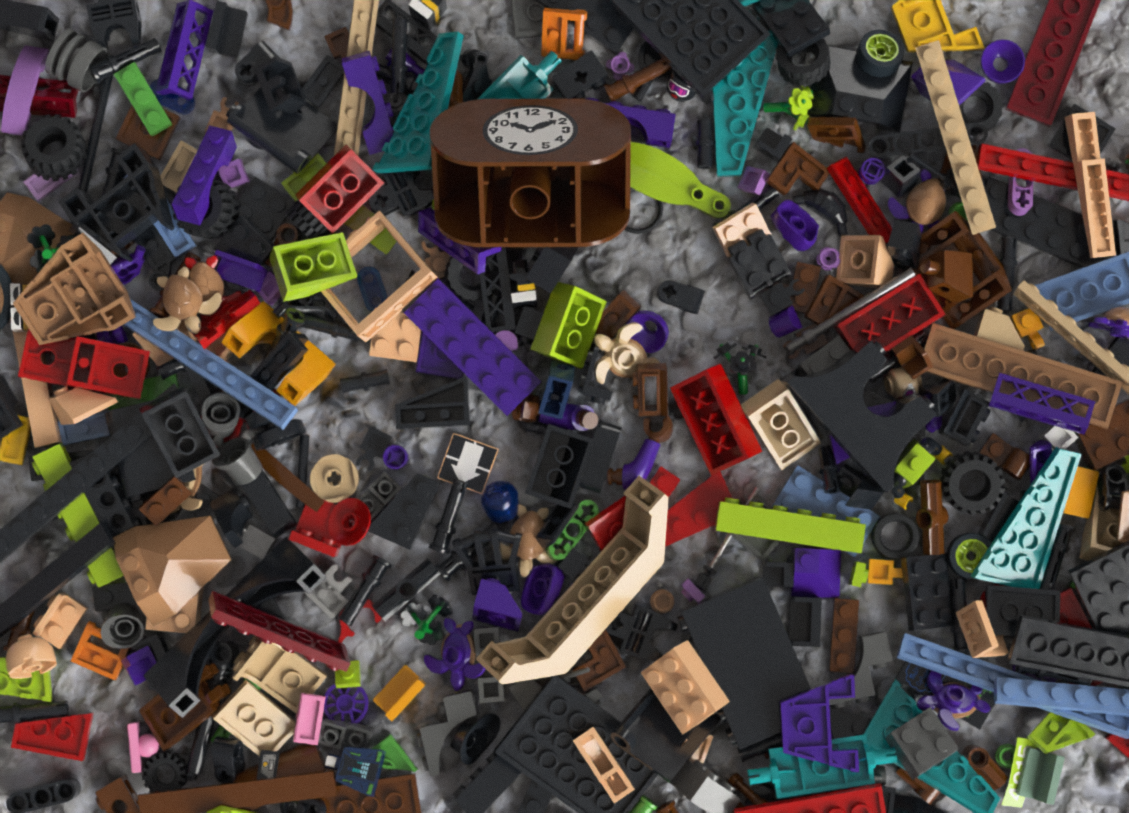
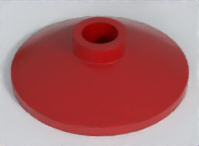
[328,498,371,546]

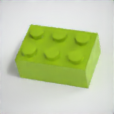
[531,282,607,369]

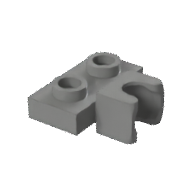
[304,563,353,619]

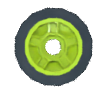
[856,29,904,77]
[947,533,991,579]

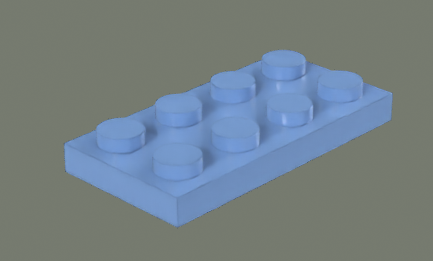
[1035,252,1129,331]
[772,465,880,557]

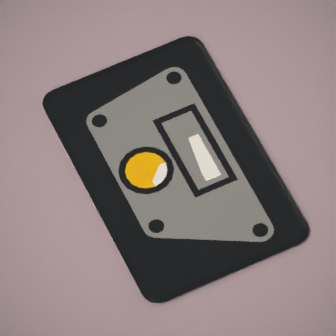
[257,750,280,779]

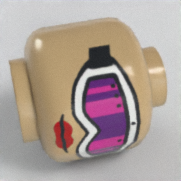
[884,367,922,399]

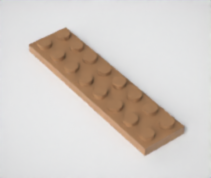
[924,323,1123,429]

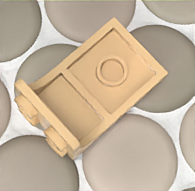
[232,635,327,714]

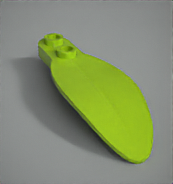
[630,142,731,219]

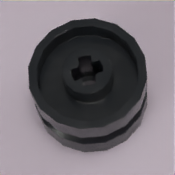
[244,400,306,451]

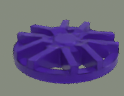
[324,684,369,724]

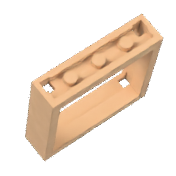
[321,211,438,342]

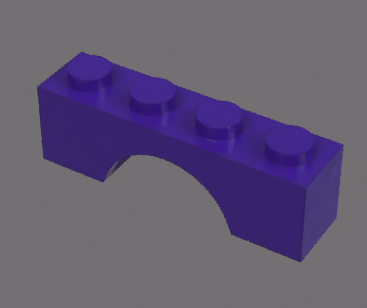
[342,50,395,155]
[586,98,676,148]
[172,125,237,226]

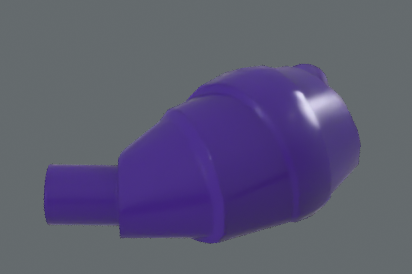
[111,245,146,284]

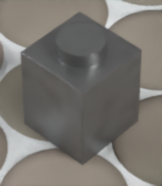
[239,524,278,560]

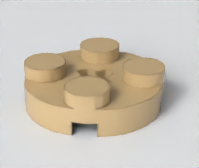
[310,454,359,503]

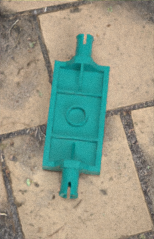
[478,51,562,99]
[747,734,897,799]

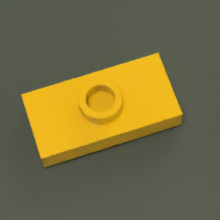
[0,415,31,465]

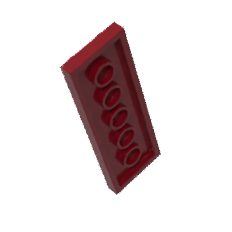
[1005,0,1101,127]
[208,591,351,672]

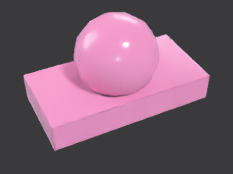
[293,693,326,745]
[127,721,160,773]

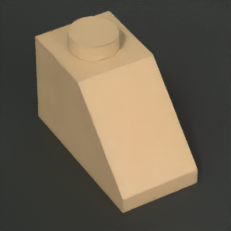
[974,307,1025,351]

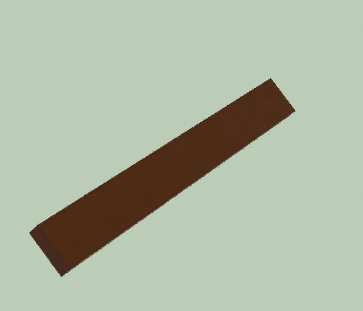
[138,770,337,813]

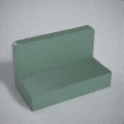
[1016,747,1065,805]

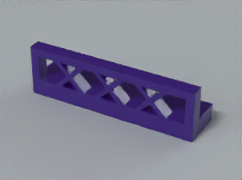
[155,0,213,100]
[418,207,502,274]
[989,373,1095,435]

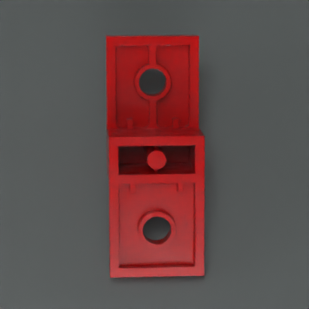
[18,329,150,400]

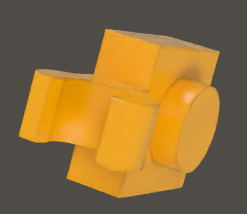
[1010,308,1045,350]
[867,559,903,585]

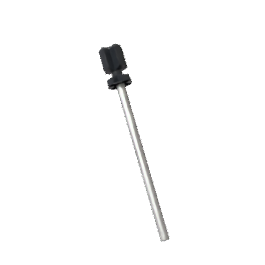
[694,487,760,591]

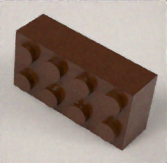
[1074,398,1129,470]

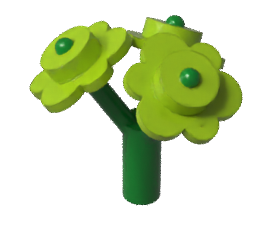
[763,86,814,131]

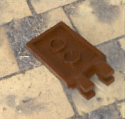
[139,663,232,751]

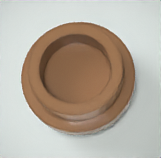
[650,589,674,614]

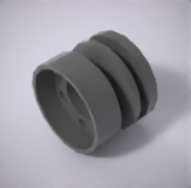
[45,28,108,92]

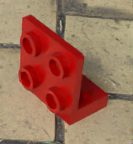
[288,500,342,557]

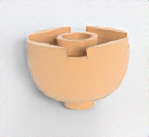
[5,634,57,679]

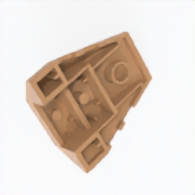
[0,192,73,285]
[13,233,136,345]
[113,516,232,626]

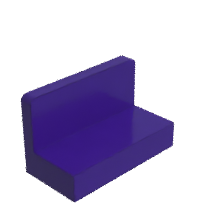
[215,250,268,293]

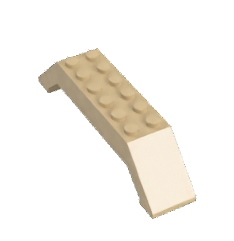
[476,476,668,684]

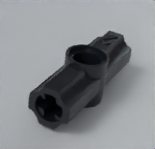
[372,558,441,622]

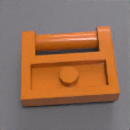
[541,8,587,60]
[71,621,131,680]

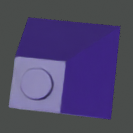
[911,59,986,106]
[791,548,841,598]
[472,578,522,632]

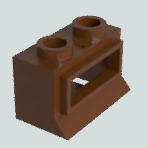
[633,363,668,417]

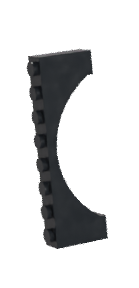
[143,537,326,718]

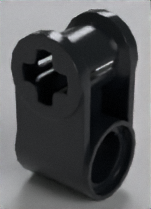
[235,41,280,87]
[657,280,705,314]
[1097,464,1128,511]
[211,736,246,784]

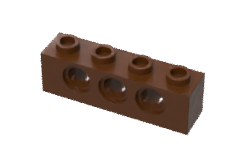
[95,774,140,813]

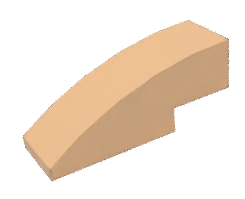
[573,727,635,803]

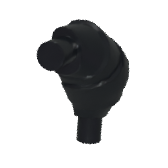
[792,188,848,236]
[272,292,339,320]

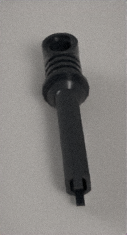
[186,641,239,782]

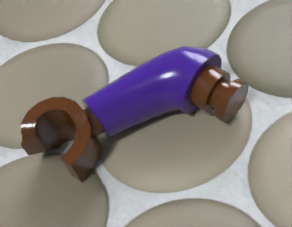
[512,394,598,431]
[607,416,673,490]

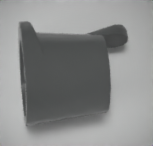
[202,393,240,447]
[212,437,262,487]
[100,603,144,649]

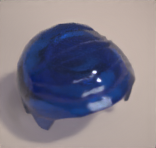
[481,481,519,523]

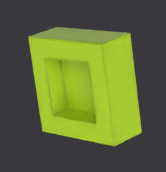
[848,561,869,588]
[335,660,361,688]

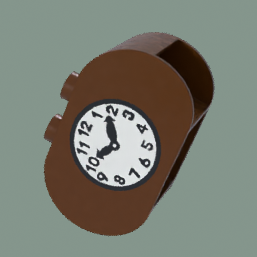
[430,99,631,247]

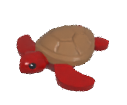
[185,255,242,320]

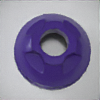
[980,39,1025,84]
[626,310,669,353]

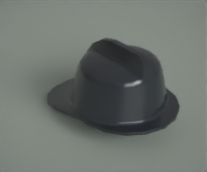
[450,713,501,765]

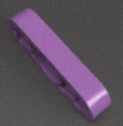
[1008,148,1034,216]

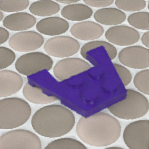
[780,674,859,772]

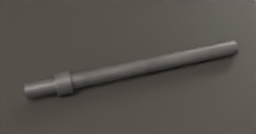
[786,268,916,353]

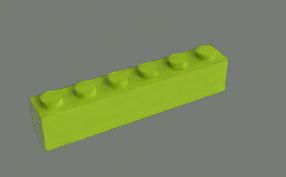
[32,442,124,588]
[714,498,866,554]

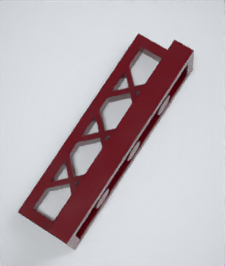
[0,75,78,118]

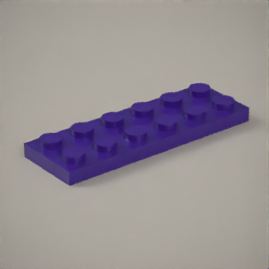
[404,278,542,416]

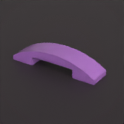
[1,45,49,136]

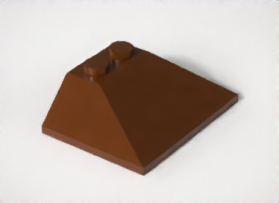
[912,211,1012,329]

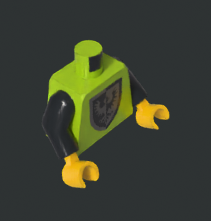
[890,437,953,510]

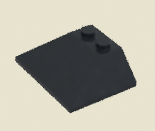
[807,46,913,133]

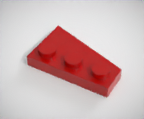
[191,289,260,349]
[585,496,626,552]
[11,712,94,761]

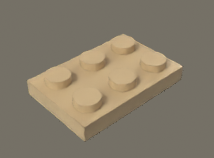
[212,680,296,757]

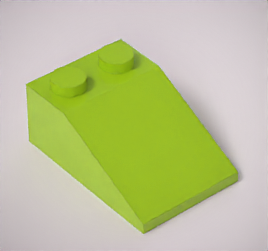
[269,232,357,302]

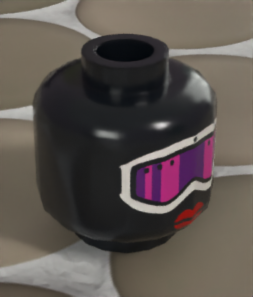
[666,69,696,102]

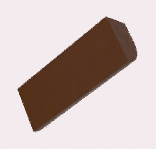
[234,743,330,811]

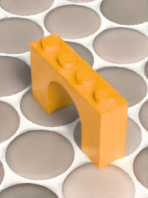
[221,301,336,406]

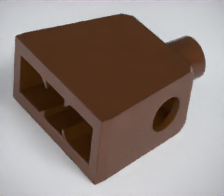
[920,250,973,303]

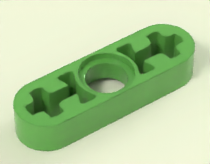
[546,500,599,561]

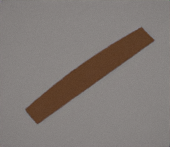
[251,444,325,512]

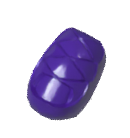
[770,200,819,252]
[521,563,565,616]

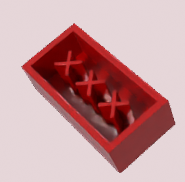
[834,274,946,351]
[670,363,763,475]

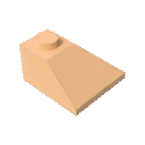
[836,235,894,288]
[49,386,117,425]

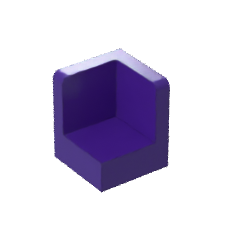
[121,646,156,686]

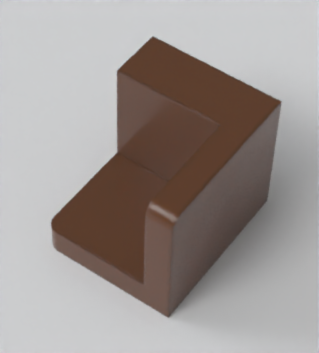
[892,335,933,379]

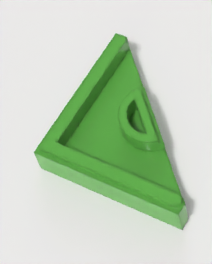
[372,734,418,772]

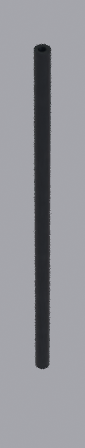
[71,74,114,224]

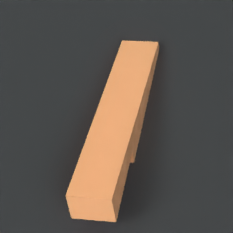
[1064,112,1116,258]
[10,318,62,448]

